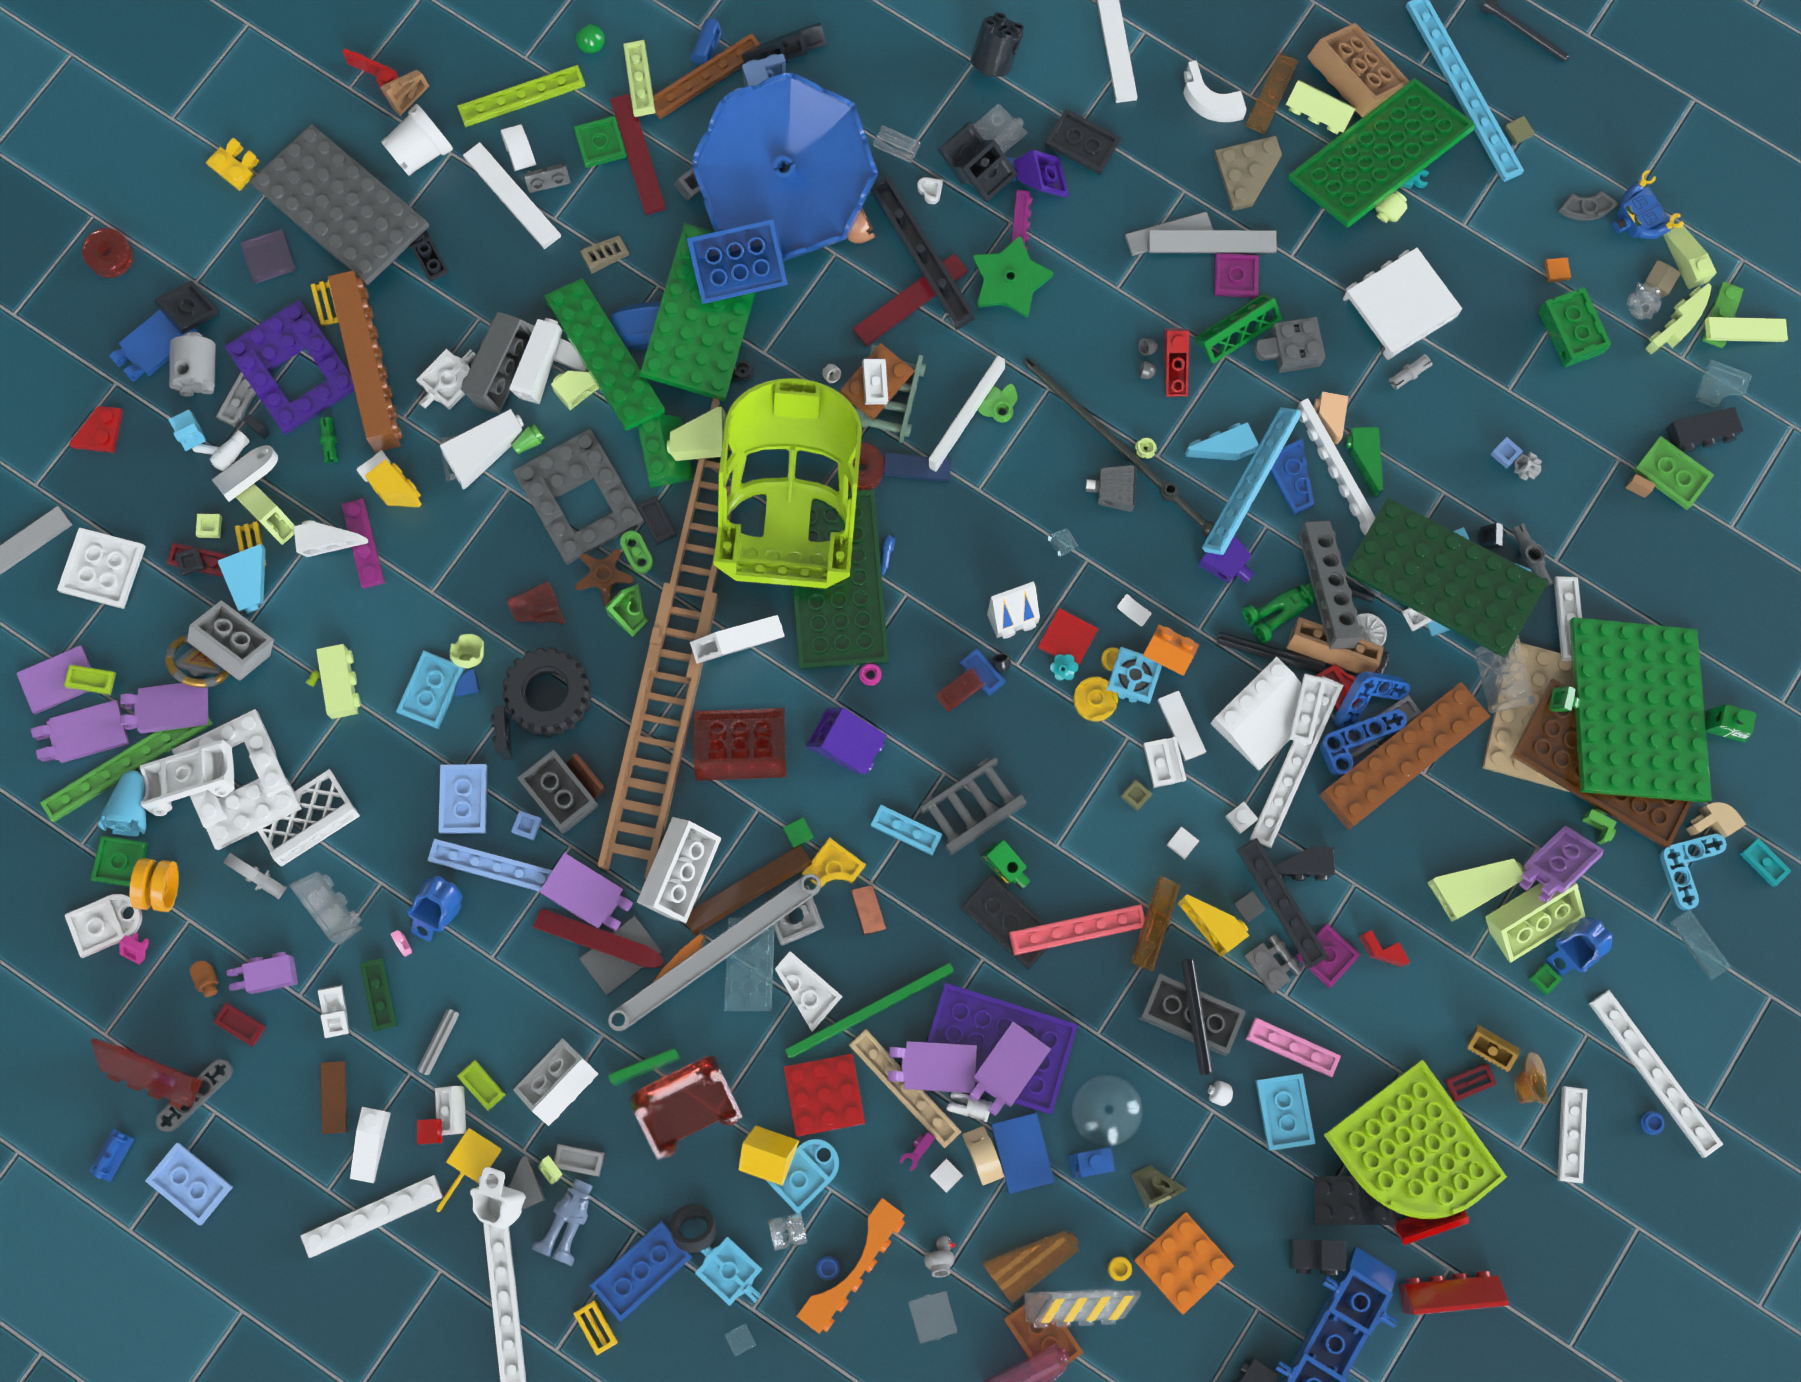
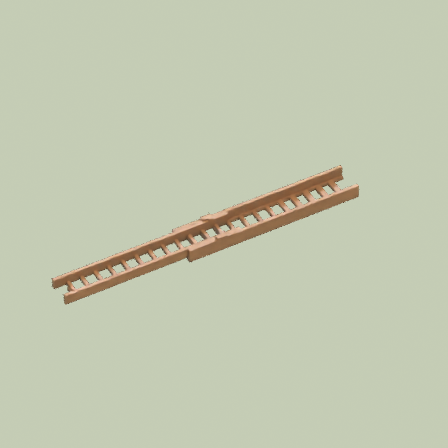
[598,398,733,879]

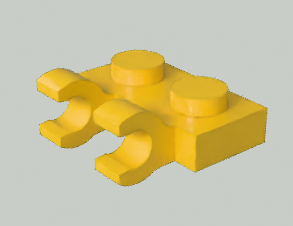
[206,138,259,191]

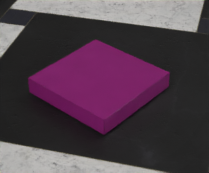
[1214,253,1259,298]
[1295,923,1361,988]

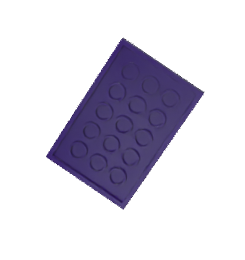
[927,983,1078,1115]

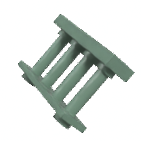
[856,344,926,444]

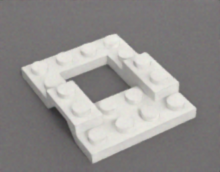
[172,709,302,850]

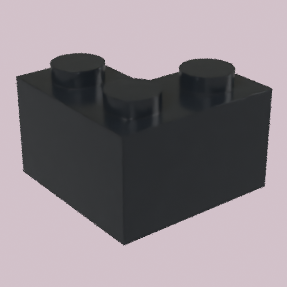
[1289,1239,1346,1275]

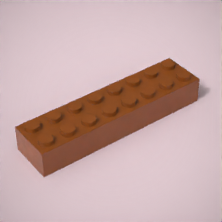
[328,270,403,453]
[1319,682,1491,830]

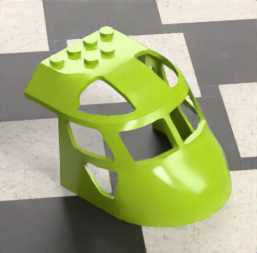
[714,378,862,588]

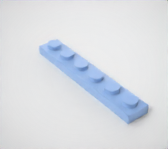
[427,839,553,891]

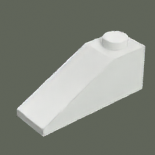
[294,520,368,557]
[350,1107,391,1183]

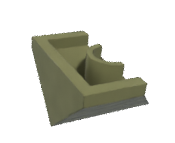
[1131,1165,1187,1208]

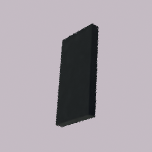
[960,874,1048,970]

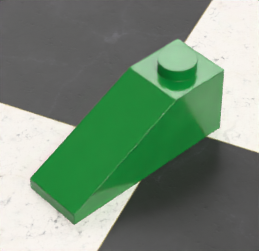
[1345,427,1383,497]

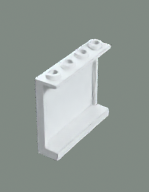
[1343,248,1462,360]

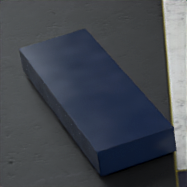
[884,453,951,482]

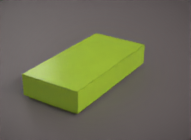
[64,664,116,695]
[457,1060,506,1111]

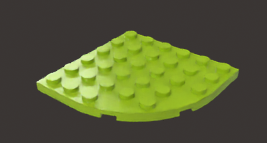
[1324,1060,1507,1219]

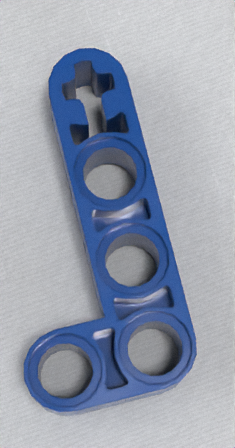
[1320,710,1407,777]

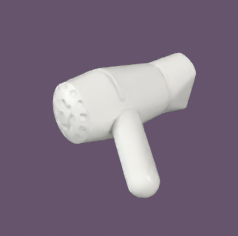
[192,430,250,471]

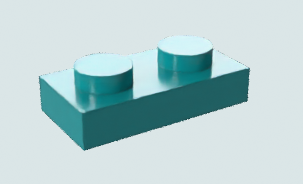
[1740,838,1791,887]

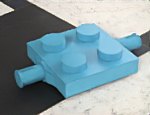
[695,1237,762,1306]

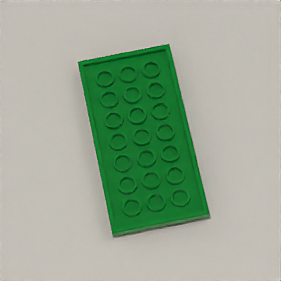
[1289,78,1475,228]
[640,223,755,402]

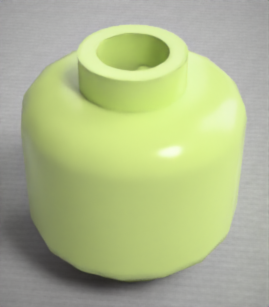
[1375,191,1407,223]

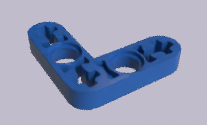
[1334,671,1410,729]

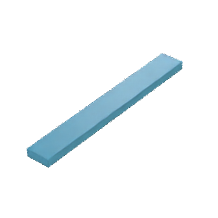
[1202,407,1301,555]

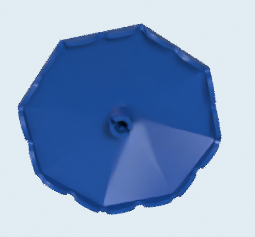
[692,73,878,261]

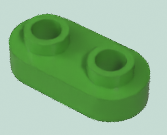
[620,531,653,574]

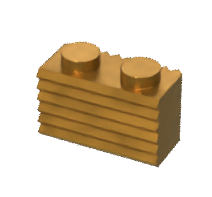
[1467,1025,1520,1072]

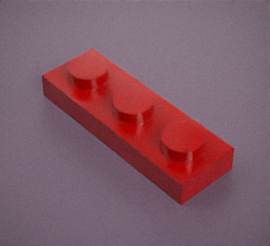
[1393,1210,1469,1245]

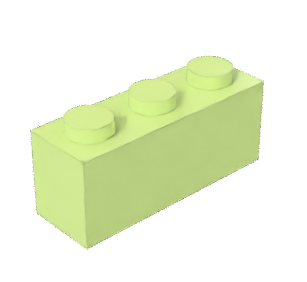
[1286,80,1356,134]
[316,644,361,719]

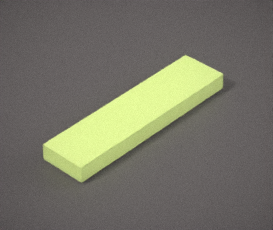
[623,40,656,117]
[1705,317,1788,342]

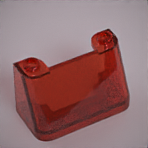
[630,1056,743,1159]

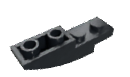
[409,208,449,282]

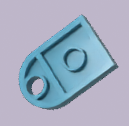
[766,1139,839,1214]

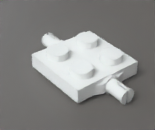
[416,349,477,410]

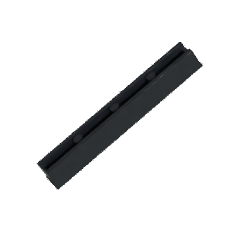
[870,174,975,331]

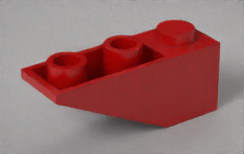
[1163,328,1189,397]

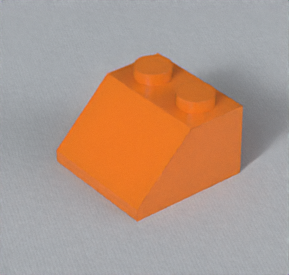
[1143,625,1199,676]

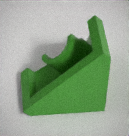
[605,583,648,637]

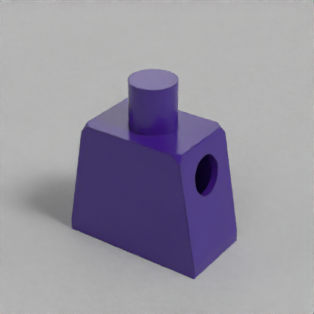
[1199,535,1255,583]

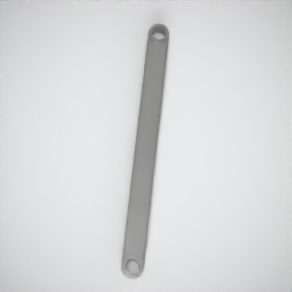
[608,874,821,1031]

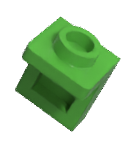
[1581,809,1617,845]

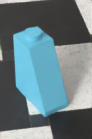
[218,544,266,614]

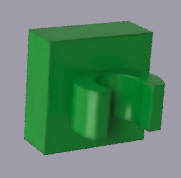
[1549,686,1580,712]

